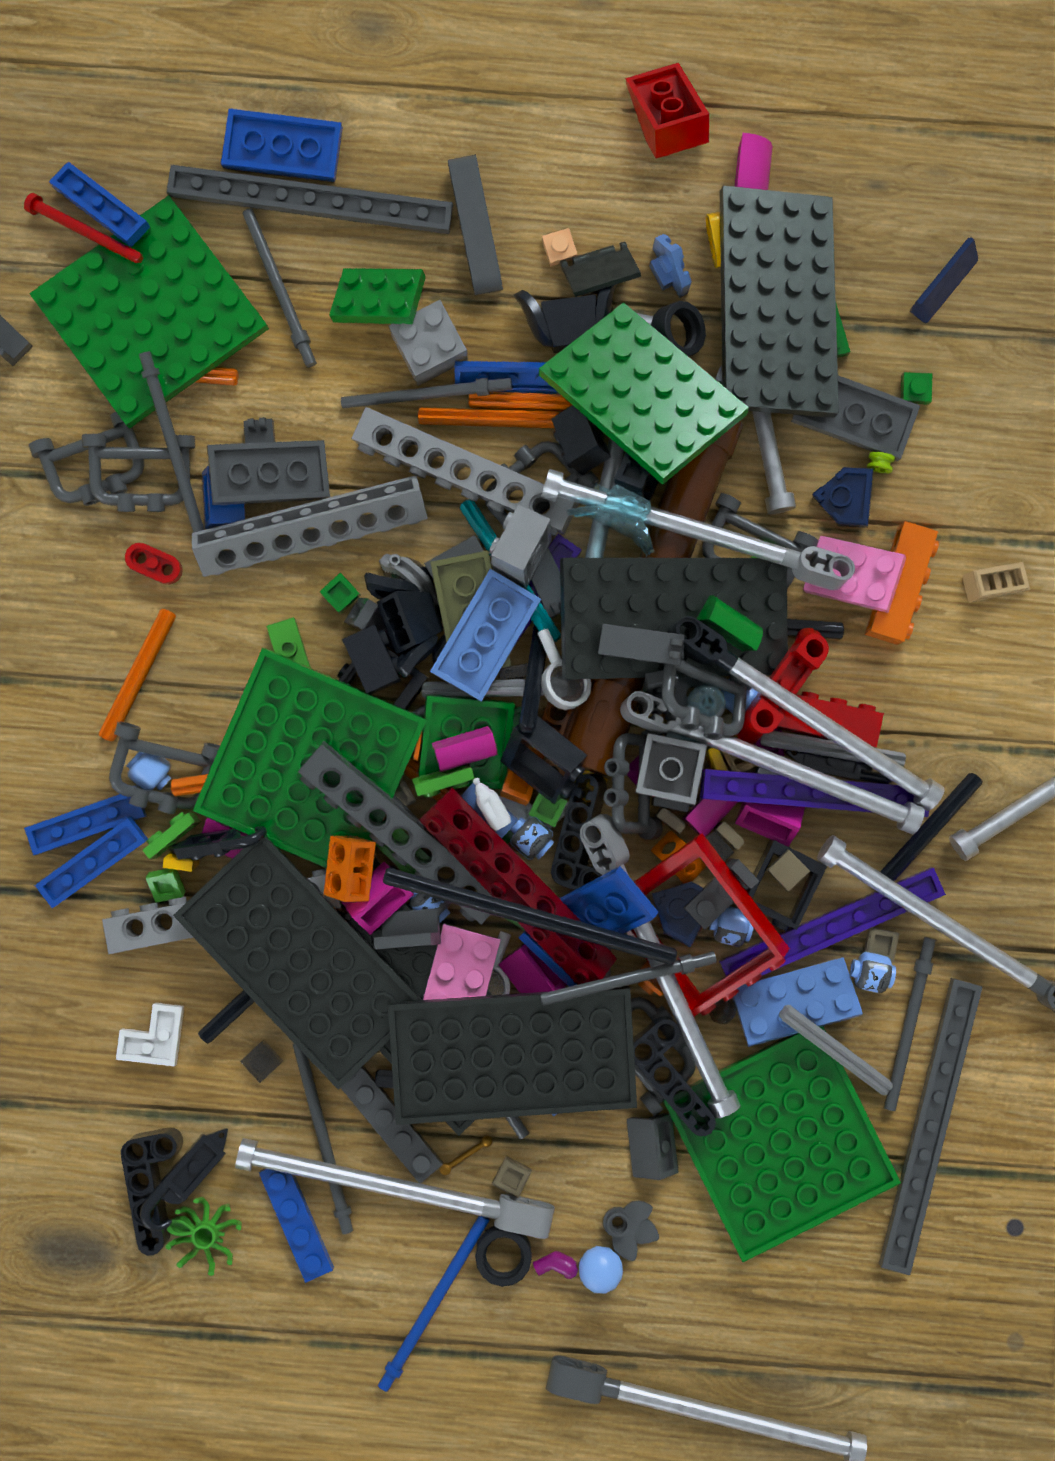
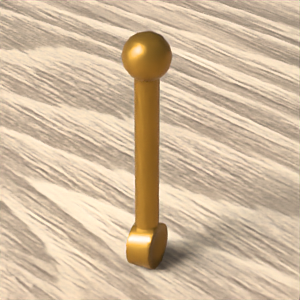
[439,1136,493,1175]

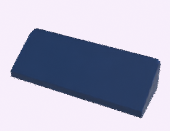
[910,237,978,323]

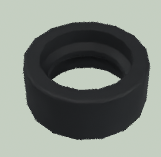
[651,301,706,357]
[475,1226,532,1287]

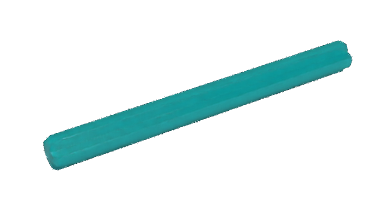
[460,499,561,643]

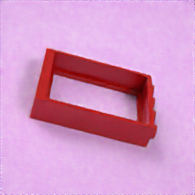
[626,833,790,1017]

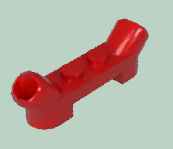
[736,628,829,744]

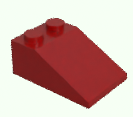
[625,62,709,159]

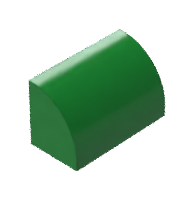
[697,595,763,652]

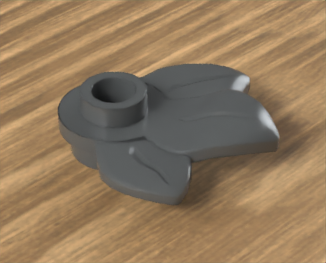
[603,1201,659,1261]

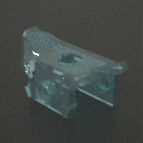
[567,484,654,556]

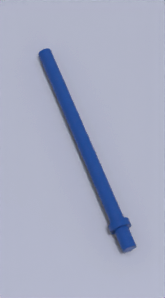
[378,1216,490,1392]

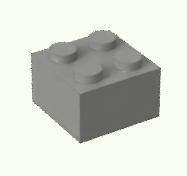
[389,300,468,386]
[489,504,551,589]
[635,733,707,805]

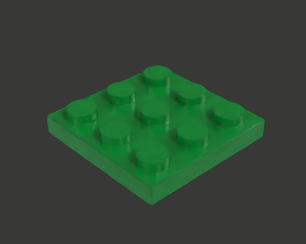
[417,694,515,789]

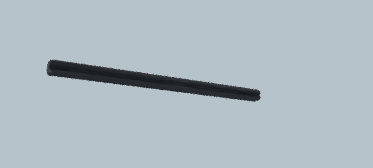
[383,868,677,965]

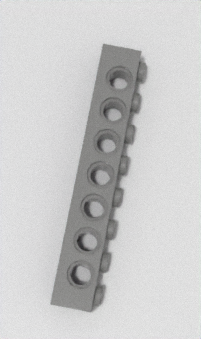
[351,407,579,536]
[192,475,428,577]
[102,868,344,955]

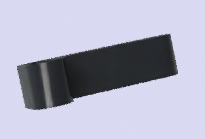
[551,774,607,890]
[633,1016,716,1136]
[121,1128,183,1256]

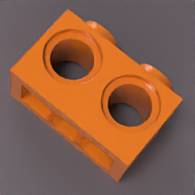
[323,836,376,902]

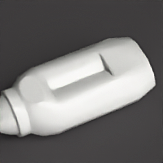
[473,778,511,831]

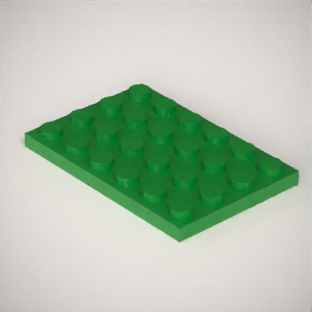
[539,302,749,484]

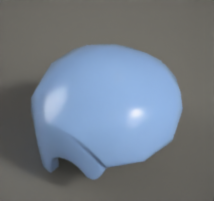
[579,1246,623,1294]

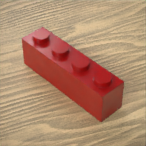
[777,691,884,748]

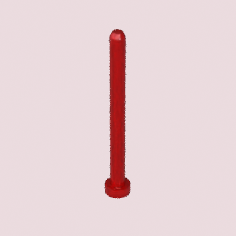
[24,193,143,263]

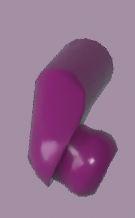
[533,1251,578,1279]

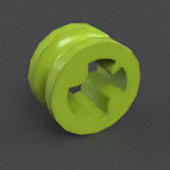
[866,452,895,474]

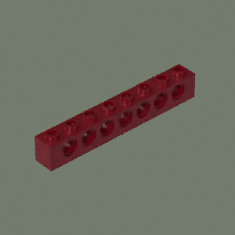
[419,788,617,985]

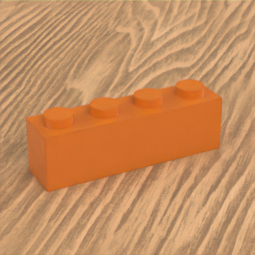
[864,521,939,645]

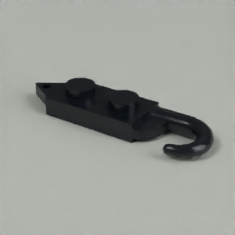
[785,750,893,784]
[168,826,267,860]
[140,1128,228,1231]

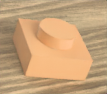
[542,228,578,267]

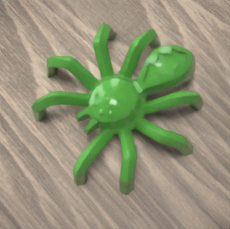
[165,1197,242,1276]

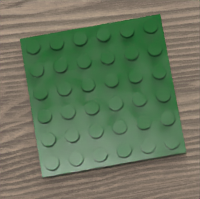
[29,195,269,429]
[193,648,427,868]
[663,1026,901,1262]

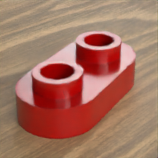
[125,543,183,585]

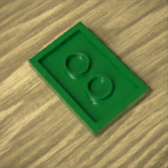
[329,268,426,324]

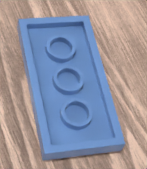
[430,569,541,701]
[733,957,863,1047]

